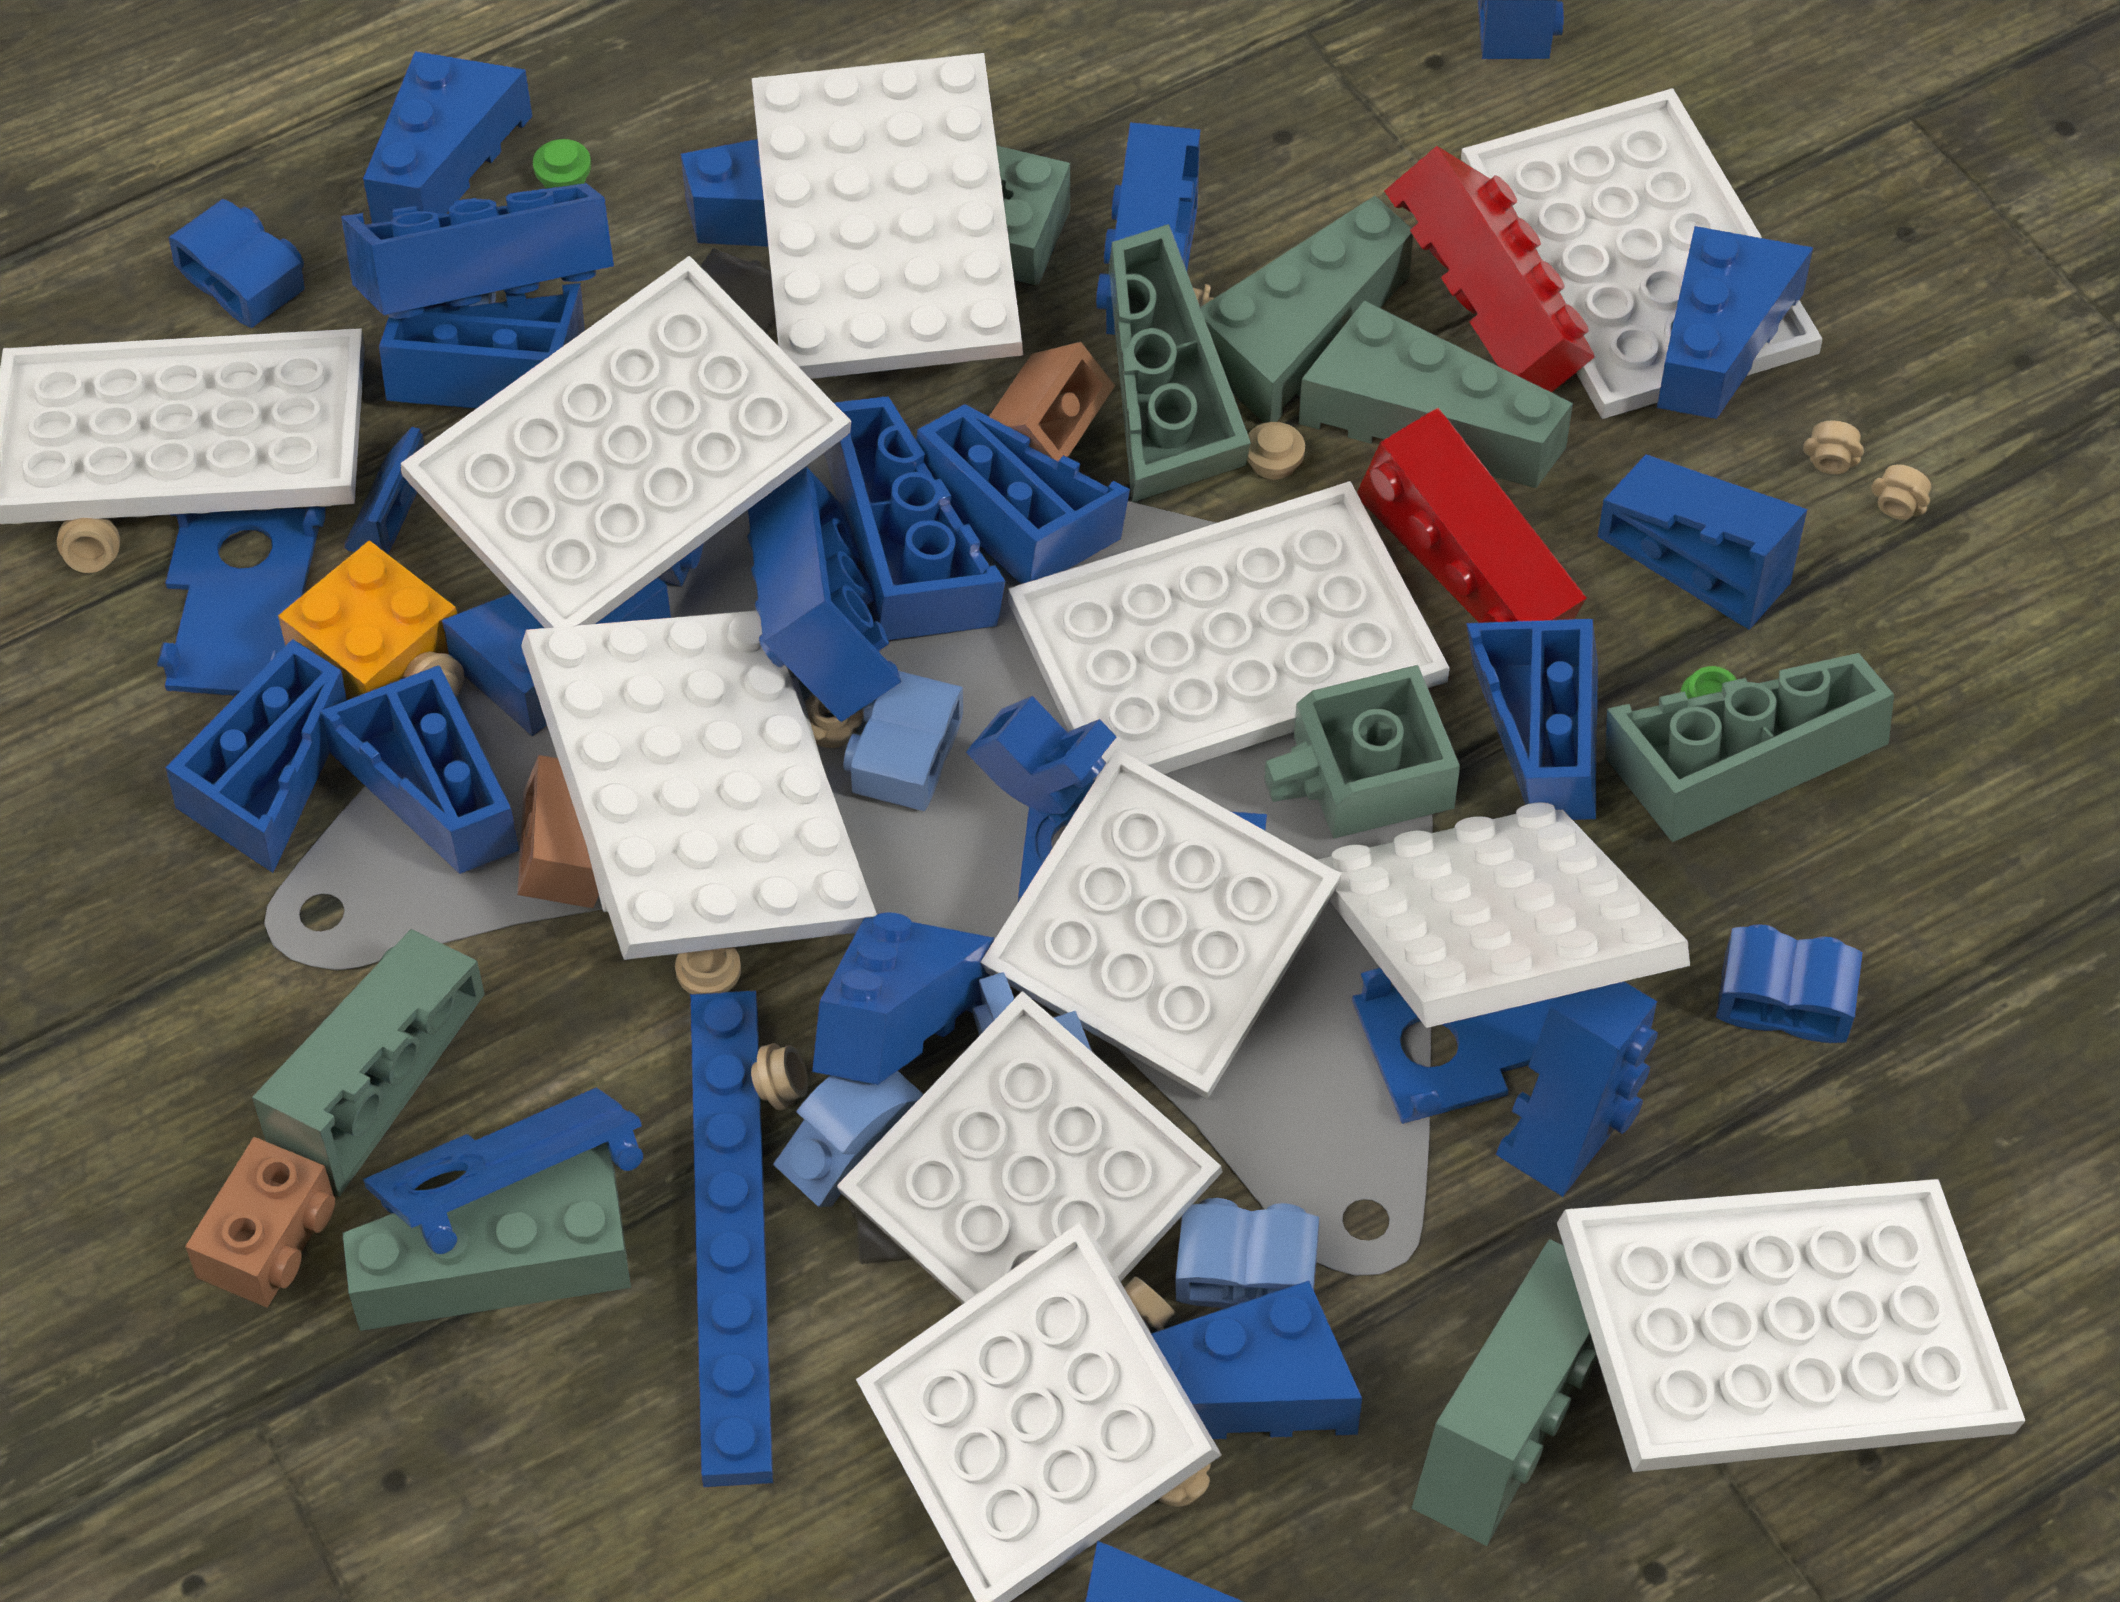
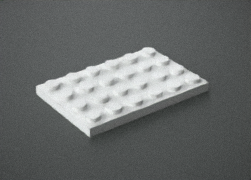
[752,53,1023,379]
[1461,88,1822,419]
[400,256,851,628]
[0,328,365,524]
[1008,481,1449,780]
[521,611,877,960]
[1317,803,1690,1028]
[1557,1179,2025,1472]

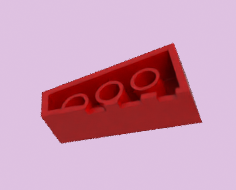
[1384,146,1595,392]
[1357,407,1587,623]

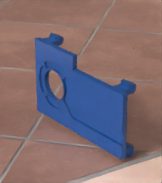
[157,506,326,696]
[1352,968,1557,1124]
[363,1087,643,1254]

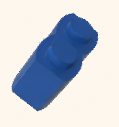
[169,199,305,328]
[1716,924,1863,1043]

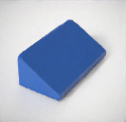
[344,427,425,554]

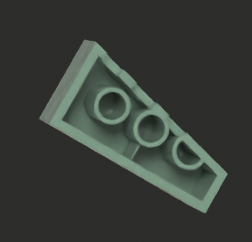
[1200,196,1413,423]
[1109,224,1251,502]
[1299,301,1573,488]
[1605,653,1894,842]
[252,929,485,1197]
[343,1142,631,1331]
[1411,1239,1597,1546]

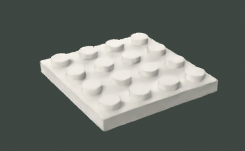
[980,748,1341,1100]
[837,991,1222,1304]
[856,1222,1222,1602]

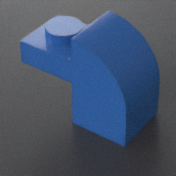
[966,695,1117,814]

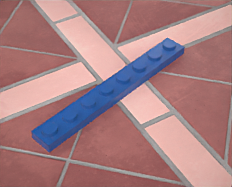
[690,991,773,1487]

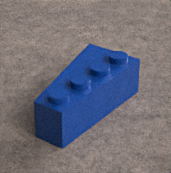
[341,183,614,319]

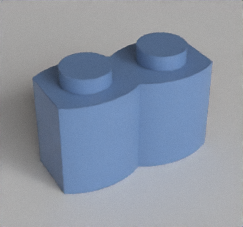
[843,671,963,811]
[1176,1198,1319,1308]

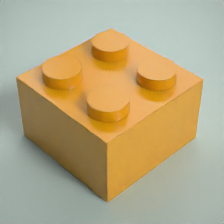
[278,540,457,700]

